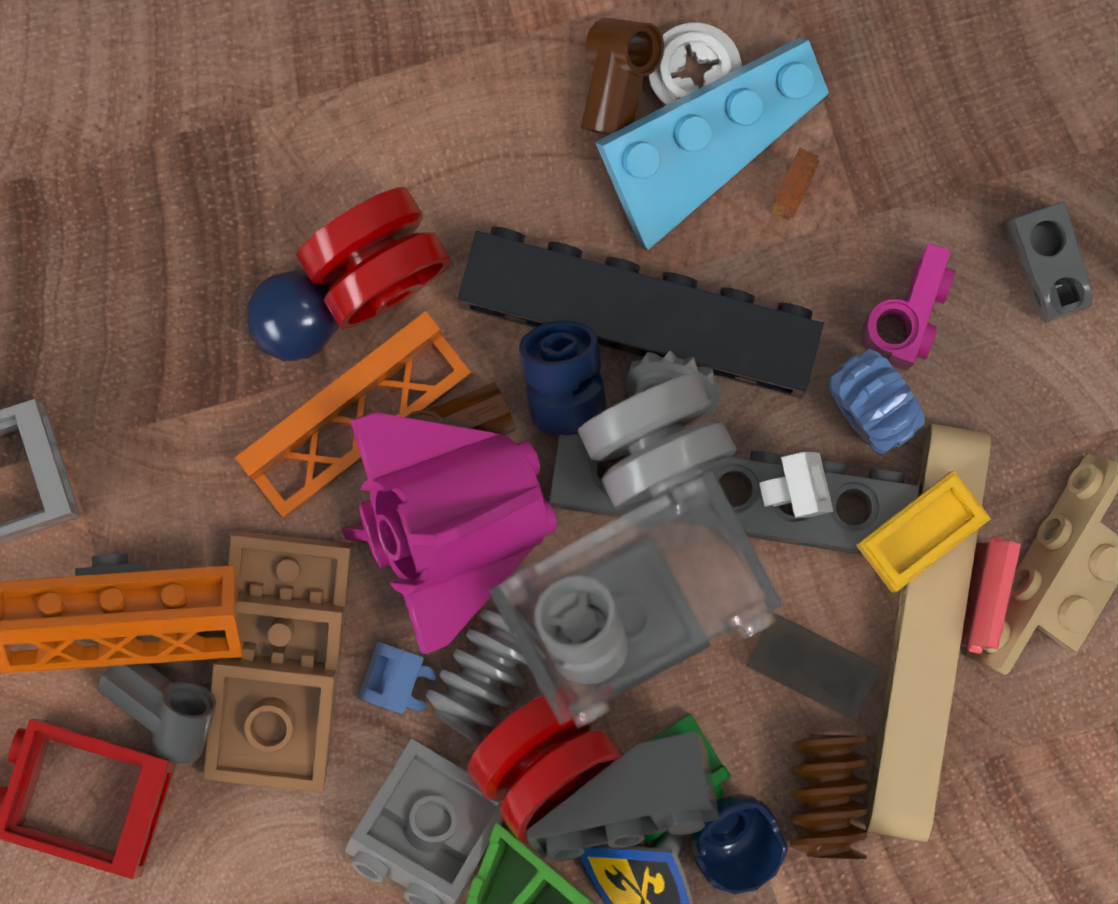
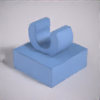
[357,642,437,715]

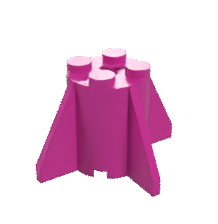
[342,412,557,654]

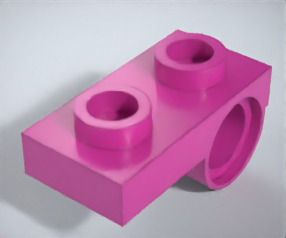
[861,243,955,371]

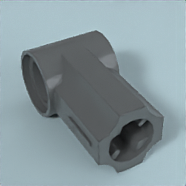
[98,664,216,763]

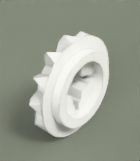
[649,23,742,106]

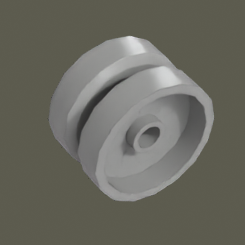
[578,372,737,510]

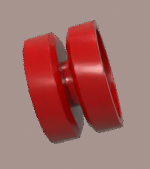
[295,187,451,330]
[468,689,623,843]

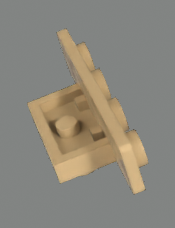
[967,454,1118,675]

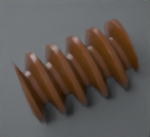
[790,734,870,859]

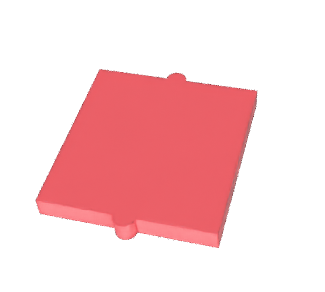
[960,536,1021,654]

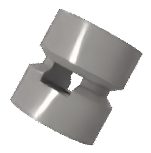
[535,576,629,685]

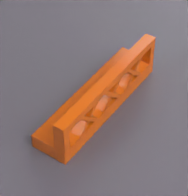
[234,311,472,519]
[0,565,243,674]

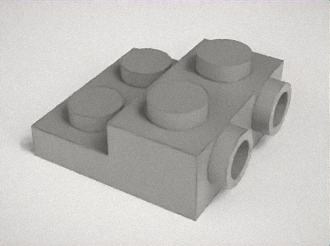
[345,738,503,904]

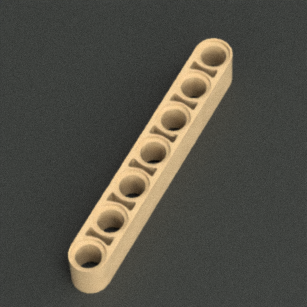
[865,423,991,842]

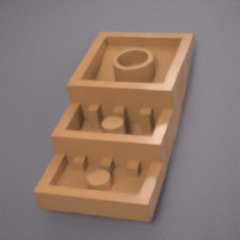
[203,530,353,793]

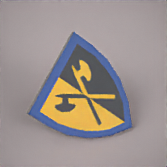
[580,831,693,904]

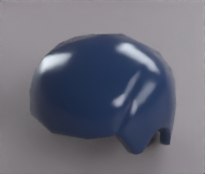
[247,270,339,361]
[690,794,787,895]

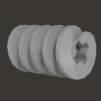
[426,609,545,745]

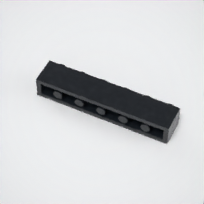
[457,226,824,399]

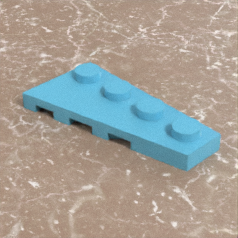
[595,37,829,251]

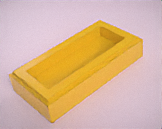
[855,470,991,593]

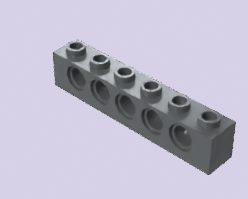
[549,433,919,555]

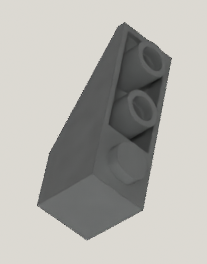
[527,731,720,860]

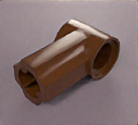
[581,18,664,135]
[405,382,516,435]

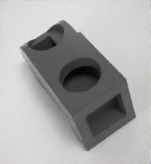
[1002,201,1092,323]

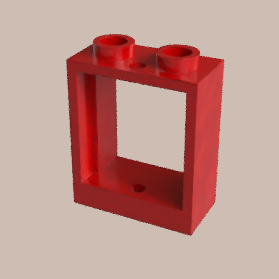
[0,719,177,880]

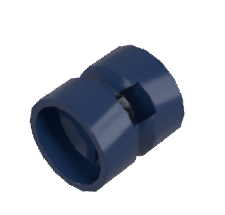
[519,321,607,435]

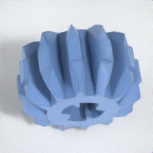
[828,349,925,454]

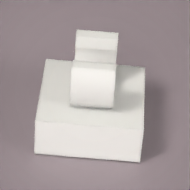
[759,452,833,518]

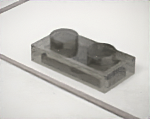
[745,612,882,721]

